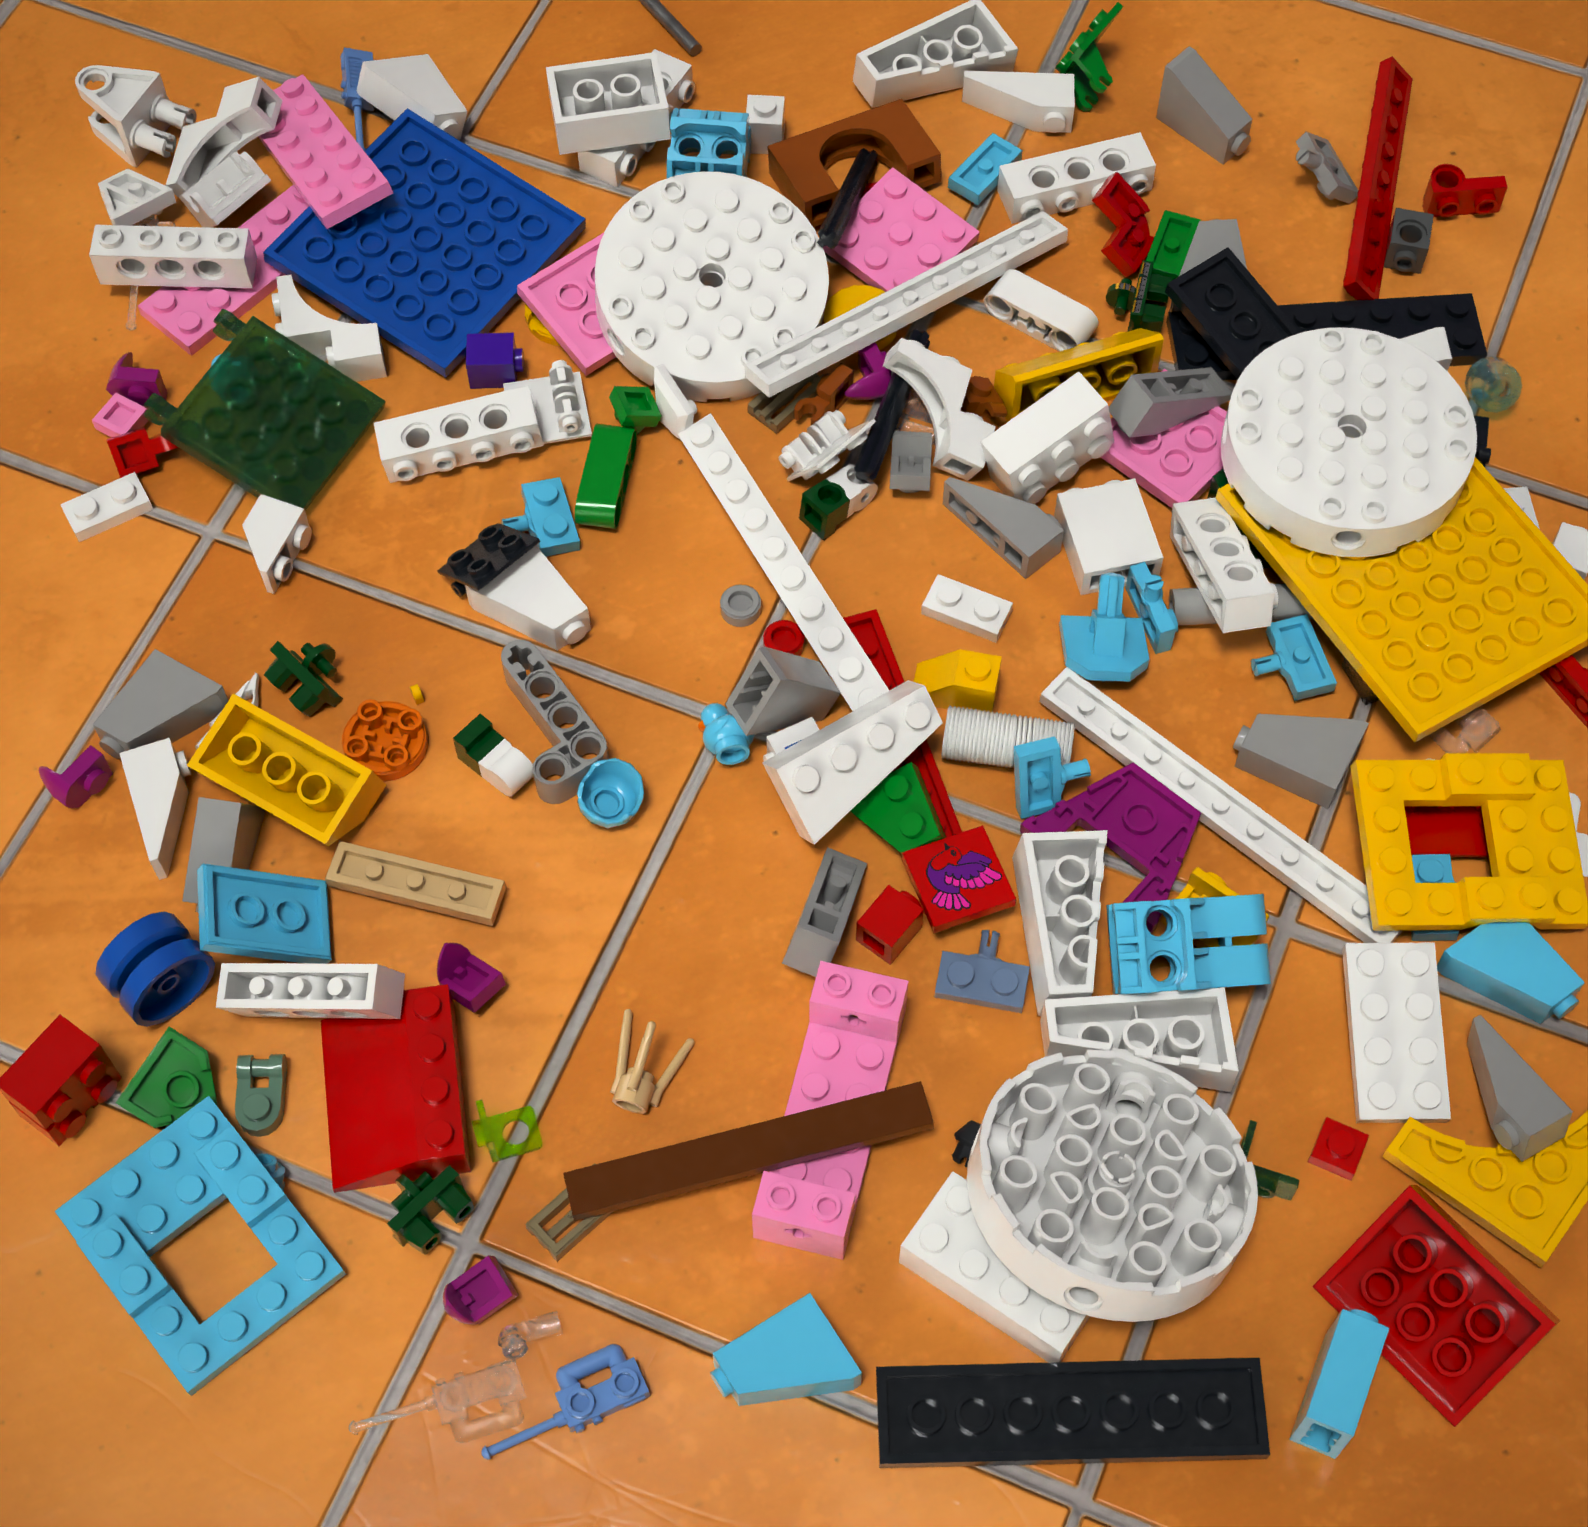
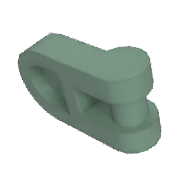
[235,1054,287,1137]

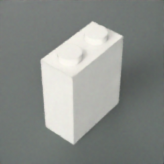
[1054,478,1163,595]

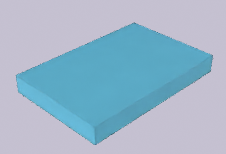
[197,863,332,964]

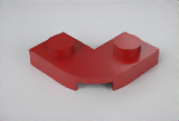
[1092,172,1154,277]

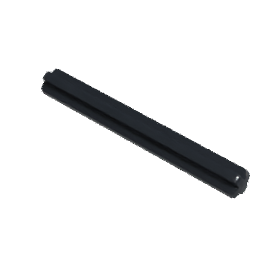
[817,148,878,249]
[854,329,930,482]

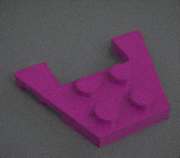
[1020,762,1201,933]

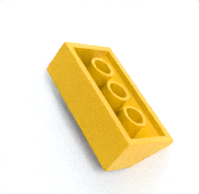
[994,328,1164,422]
[187,694,386,847]

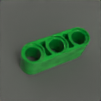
[575,423,637,529]

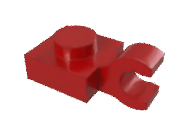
[106,427,182,478]

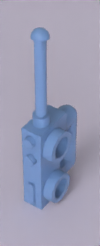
[340,47,374,151]
[481,1344,650,1460]

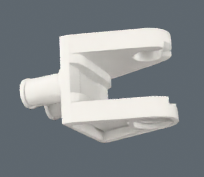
[75,65,197,168]

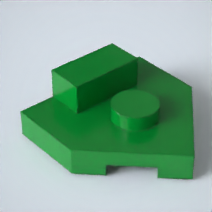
[116,1026,218,1128]

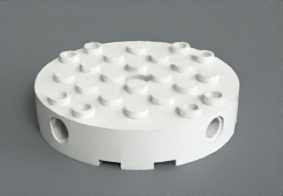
[595,171,829,402]
[1221,327,1477,557]
[967,1049,1258,1322]

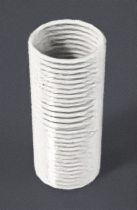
[941,705,1075,769]

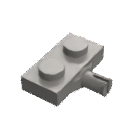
[1296,132,1358,204]

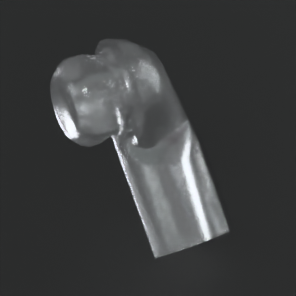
[498,1311,563,1360]

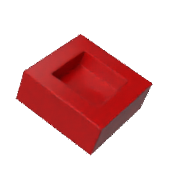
[1308,1117,1369,1181]

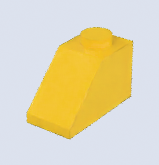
[913,649,1002,713]

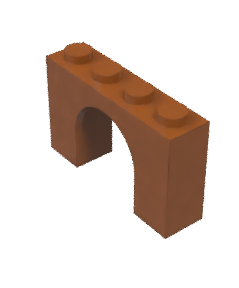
[767,99,941,227]

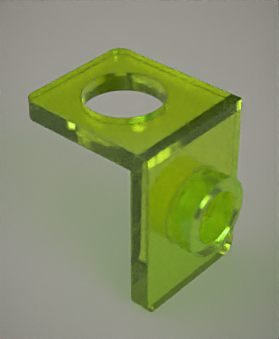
[472,1099,543,1163]

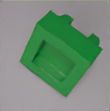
[609,386,662,435]

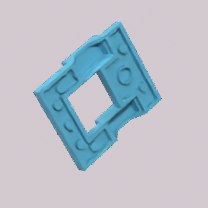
[55,1096,346,1396]

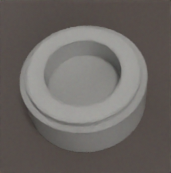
[720,585,761,627]

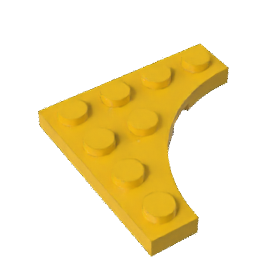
[1382,1110,1588,1268]

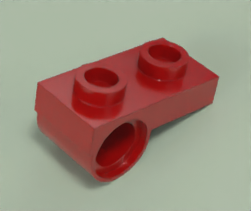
[1422,164,1508,217]

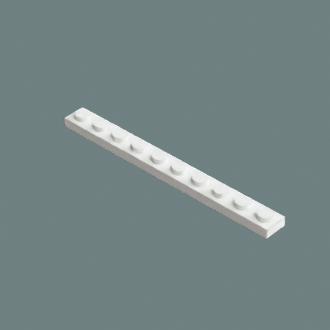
[745,211,1068,398]
[678,413,890,711]
[1039,667,1402,943]

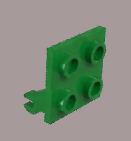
[1055,2,1124,112]

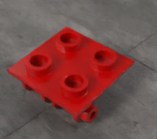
[1405,806,1489,857]

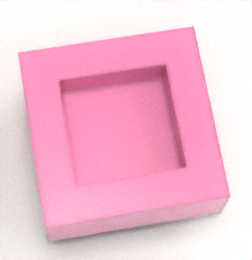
[92,393,151,438]

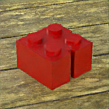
[0,1014,122,1146]

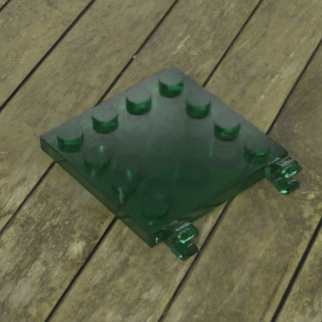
[144,309,386,510]

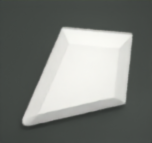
[654,364,697,440]

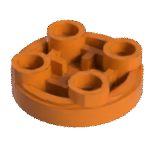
[342,699,428,781]

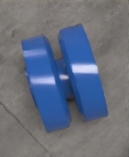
[95,911,215,1027]

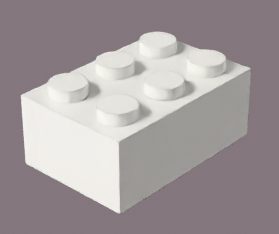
[546,52,671,155]
[980,372,1114,504]

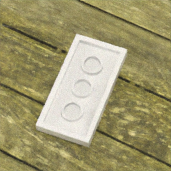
[1342,942,1451,1123]

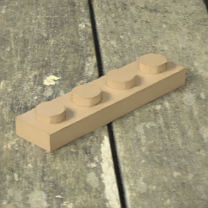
[325,841,506,926]

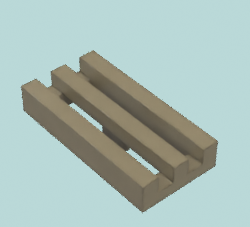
[748,373,824,434]
[525,1163,614,1262]

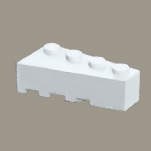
[852,0,1018,108]
[762,680,943,845]
[1012,830,1108,1016]
[1040,987,1239,1092]

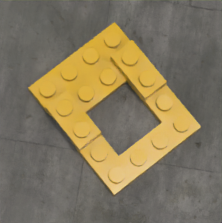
[1350,753,1588,931]

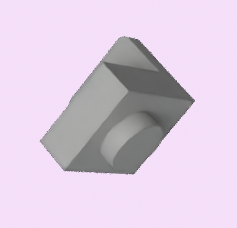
[890,431,932,493]

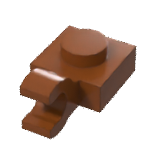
[794,363,854,425]
[961,376,1007,431]

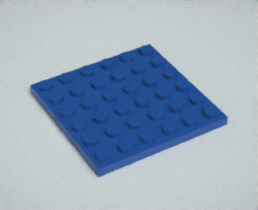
[263,108,586,378]

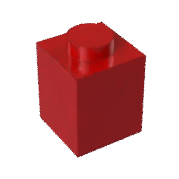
[856,885,924,965]

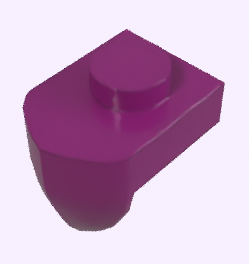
[844,342,892,400]
[106,352,168,406]
[39,745,113,808]
[437,943,506,1013]
[443,1255,519,1325]

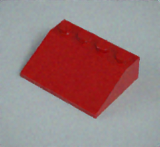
[321,984,471,1193]
[1312,1184,1560,1427]

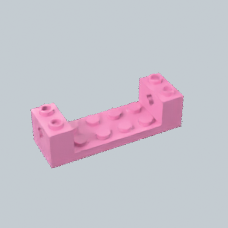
[752,961,909,1260]

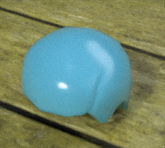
[577,758,644,828]

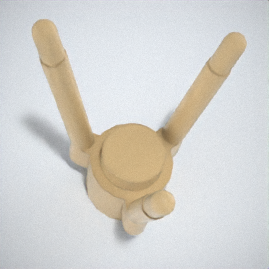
[610,1009,695,1114]

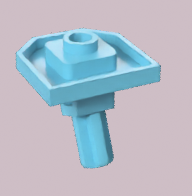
[1059,573,1150,682]

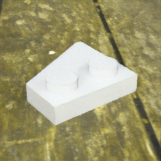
[98,168,176,226]

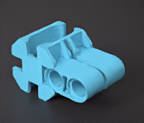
[666,108,751,179]
[1106,894,1271,994]

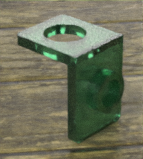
[1241,1120,1300,1200]

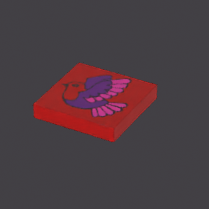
[902,825,1016,933]

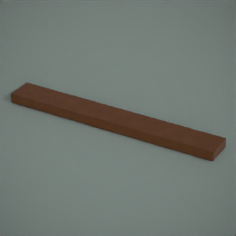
[563,1081,934,1221]

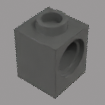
[1384,208,1434,274]

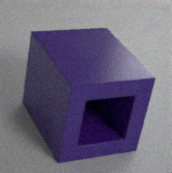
[466,332,524,389]

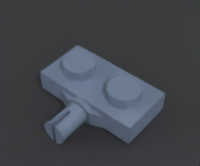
[934,930,1030,1013]

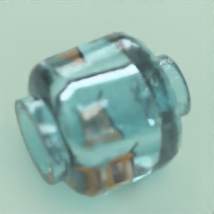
[1465,356,1522,413]

